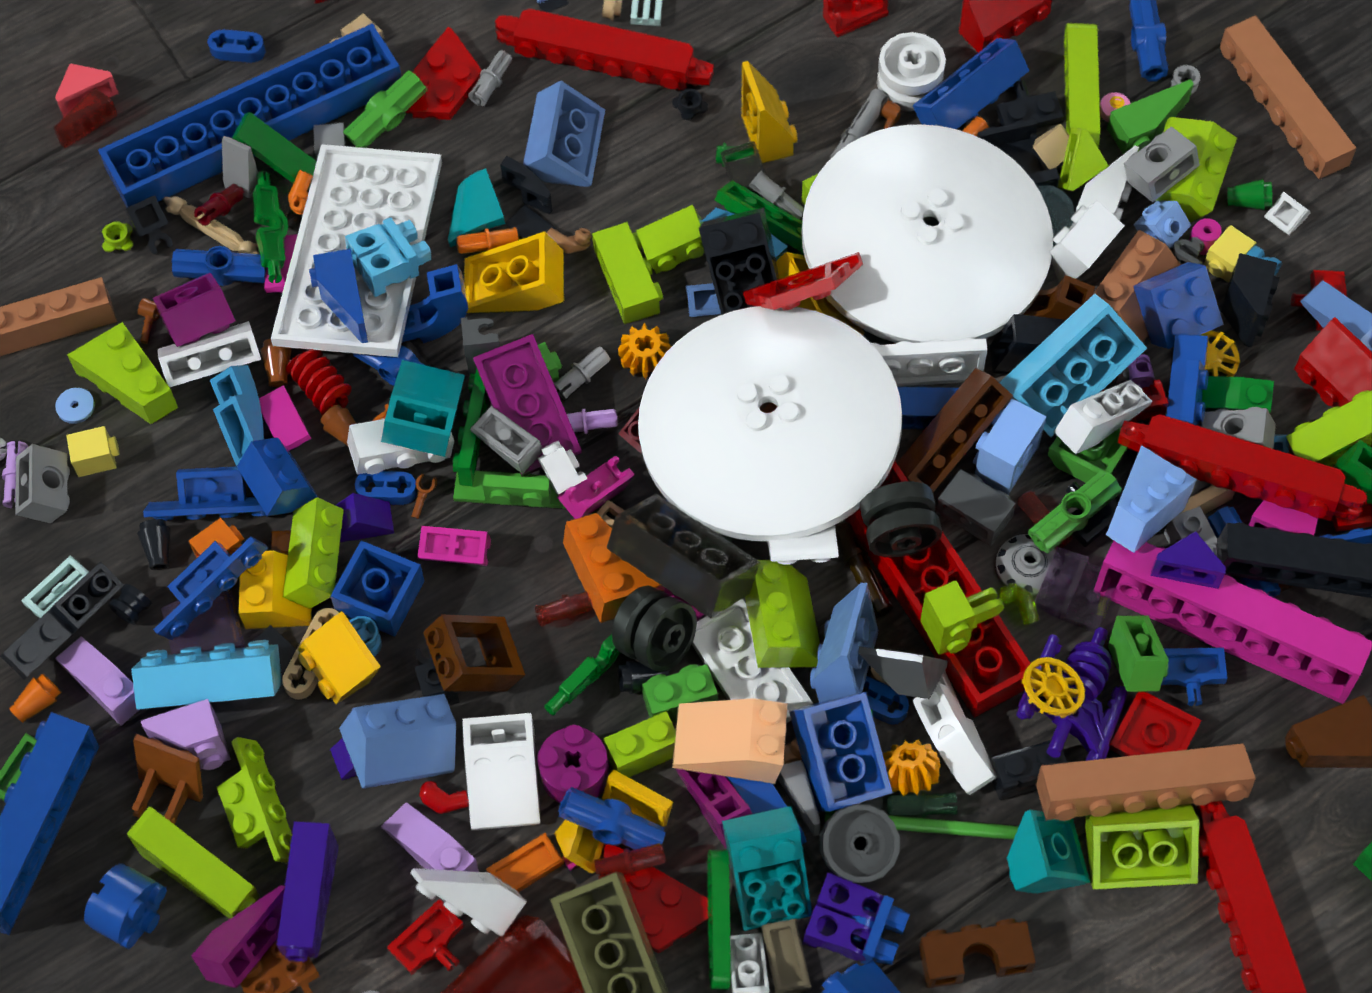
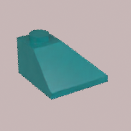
[1007,809,1090,894]

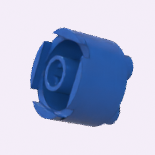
[84,863,167,949]

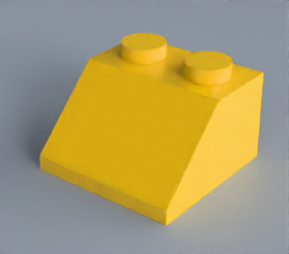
[239,551,312,629]
[298,611,381,704]

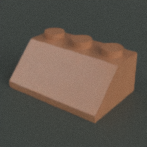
[1093,230,1181,343]

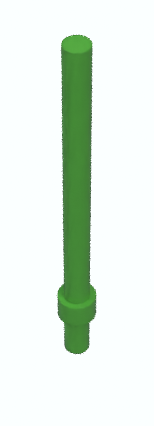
[824,811,1019,840]

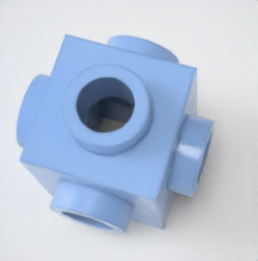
[1134,201,1191,249]

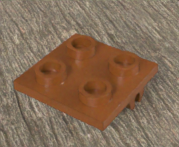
[132,734,203,825]
[240,941,320,993]

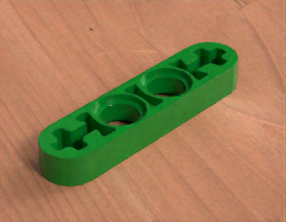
[707,849,731,989]

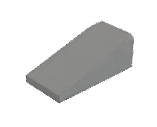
[222,136,258,198]
[470,406,543,474]
[777,760,821,836]

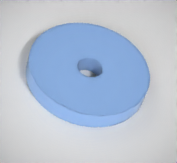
[55,388,95,424]

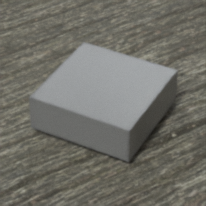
[313,123,346,156]

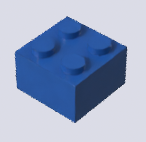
[1133,262,1224,349]
[330,541,425,637]

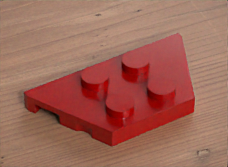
[405,27,482,120]
[743,252,863,311]
[602,844,708,954]

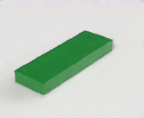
[232,112,317,190]

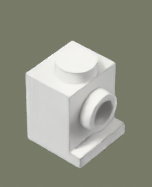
[537,441,587,494]

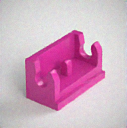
[557,456,635,519]
[417,526,491,566]

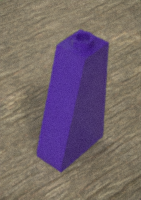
[277,821,339,962]

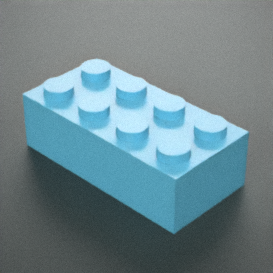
[999,294,1147,437]
[132,640,282,710]

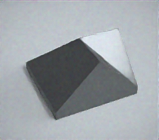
[858,646,948,699]

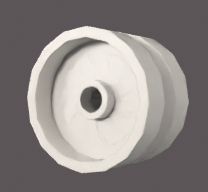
[877,32,946,111]

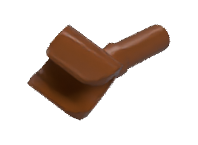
[881,100,901,129]
[138,298,160,344]
[411,474,437,519]

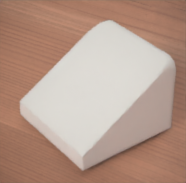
[1264,192,1311,235]

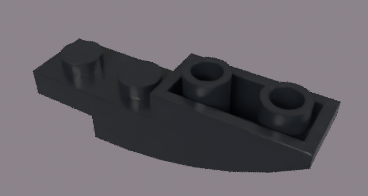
[0,561,124,680]

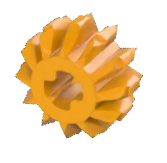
[618,323,672,379]
[884,739,941,796]

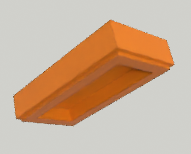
[486,833,564,892]

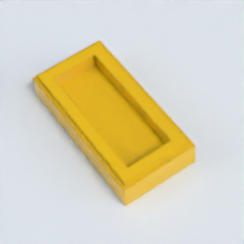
[602,769,673,827]

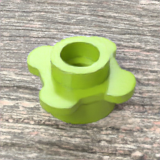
[102,222,133,252]

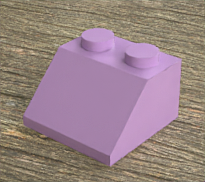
[141,699,231,770]

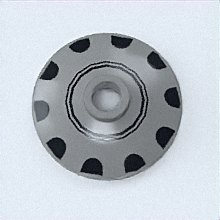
[996,534,1062,596]

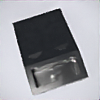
[699,207,779,315]

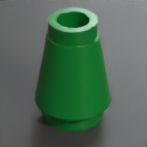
[1227,179,1272,210]

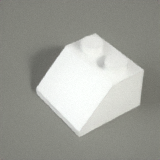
[1049,200,1125,283]

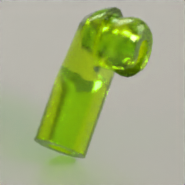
[999,583,1040,625]

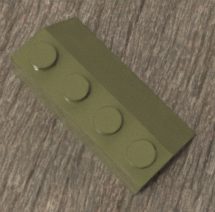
[550,872,669,993]

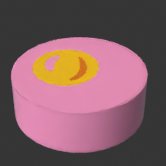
[1100,92,1131,122]

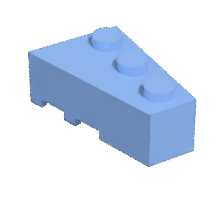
[1106,445,1197,553]

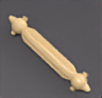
[163,196,259,254]

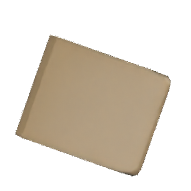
[1033,124,1069,169]

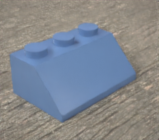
[523,81,605,187]
[810,583,878,703]
[339,694,456,789]

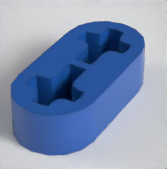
[208,30,266,63]
[355,471,418,505]
[864,676,909,724]

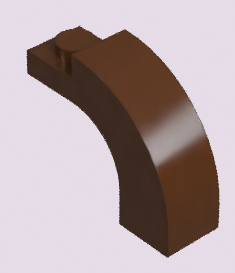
[1023,275,1095,320]

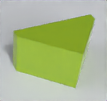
[1058,127,1109,191]

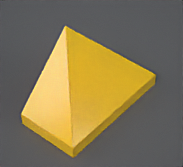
[554,820,604,874]

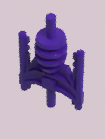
[1016,627,1129,761]

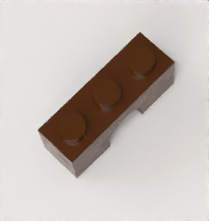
[919,919,1036,989]

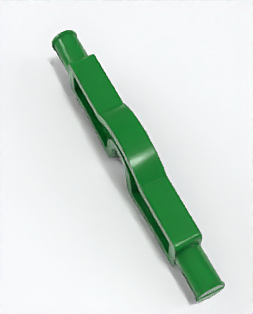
[253,171,288,283]
[544,634,621,716]

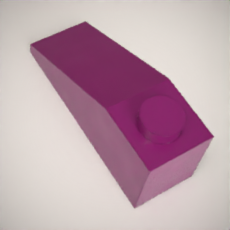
[676,769,752,849]
[191,885,285,988]

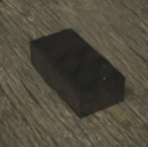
[607,494,760,618]

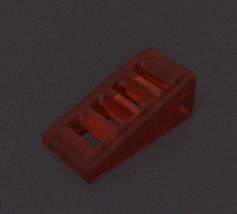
[54,88,118,148]

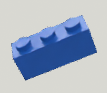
[789,692,893,812]

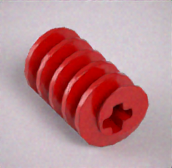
[286,349,352,416]

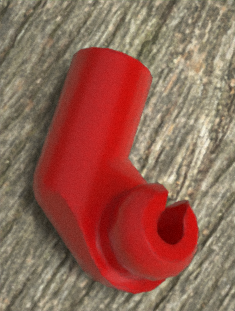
[419,781,469,814]

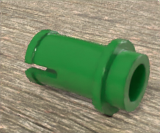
[716,143,754,167]

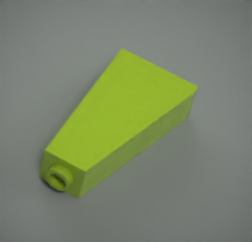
[127,806,260,919]

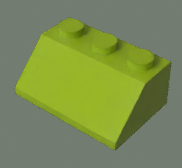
[1155,117,1237,223]
[742,560,820,668]
[1086,804,1199,889]

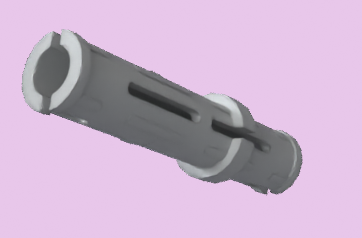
[830,89,889,158]

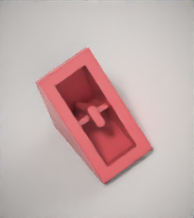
[55,63,119,119]

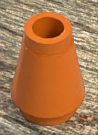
[9,673,61,723]

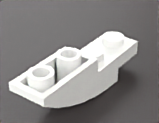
[912,671,997,795]

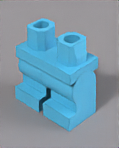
[345,217,431,297]

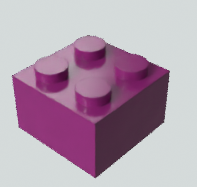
[153,273,235,347]

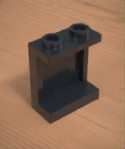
[977,119,1060,198]

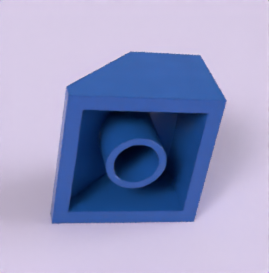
[237,437,319,516]

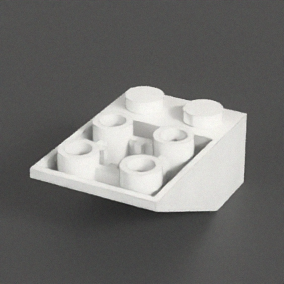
[767,525,839,564]
[463,713,540,831]

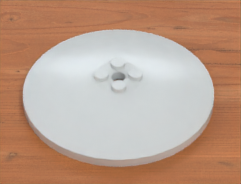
[801,124,1053,343]
[638,306,902,541]

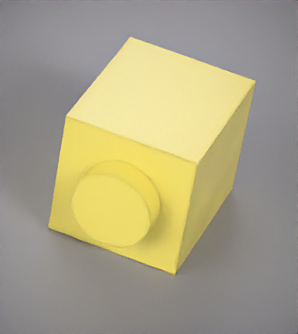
[1204,225,1256,283]
[66,426,120,477]

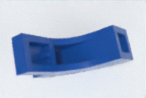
[402,264,468,343]

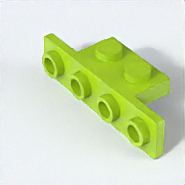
[217,737,292,863]

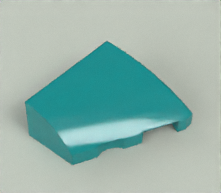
[448,168,505,247]

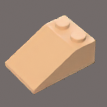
[672,698,787,784]

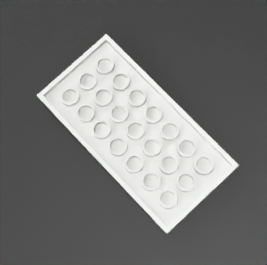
[271,144,442,357]

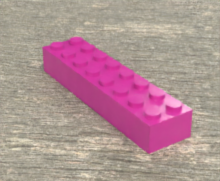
[1093,541,1372,704]

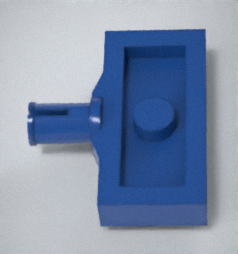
[1161,648,1228,706]

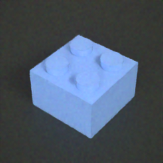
[973,398,1046,495]

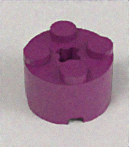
[538,725,609,803]

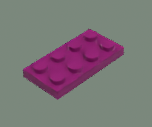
[473,334,582,477]

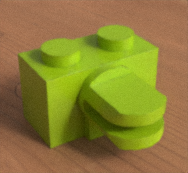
[920,580,1004,655]

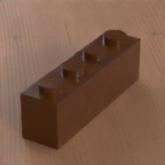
[897,368,1013,492]

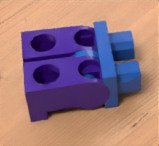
[803,872,910,965]

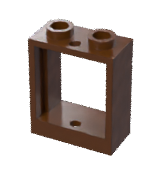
[423,614,526,692]

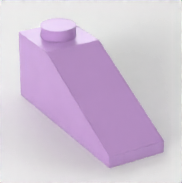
[55,637,140,726]
[381,802,479,872]

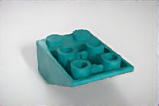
[381,360,465,457]
[722,806,812,931]

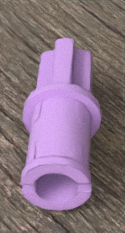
[567,408,618,434]

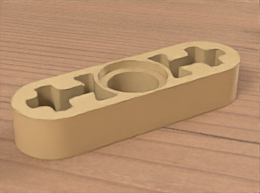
[282,608,339,699]

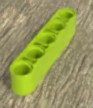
[1064,23,1100,149]

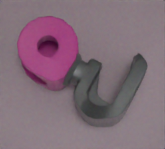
[1171,218,1222,265]

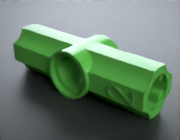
[343,70,428,148]
[1028,469,1122,554]

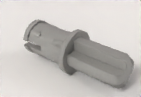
[469,50,512,106]
[749,171,804,220]
[554,347,610,400]

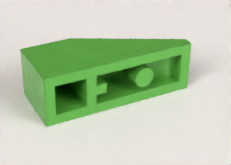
[1107,79,1194,154]

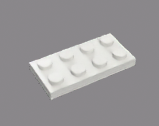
[871,337,987,386]
[691,597,813,723]

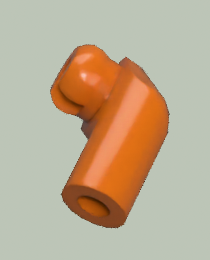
[288,170,313,215]

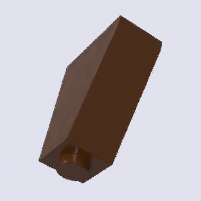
[1285,695,1372,768]

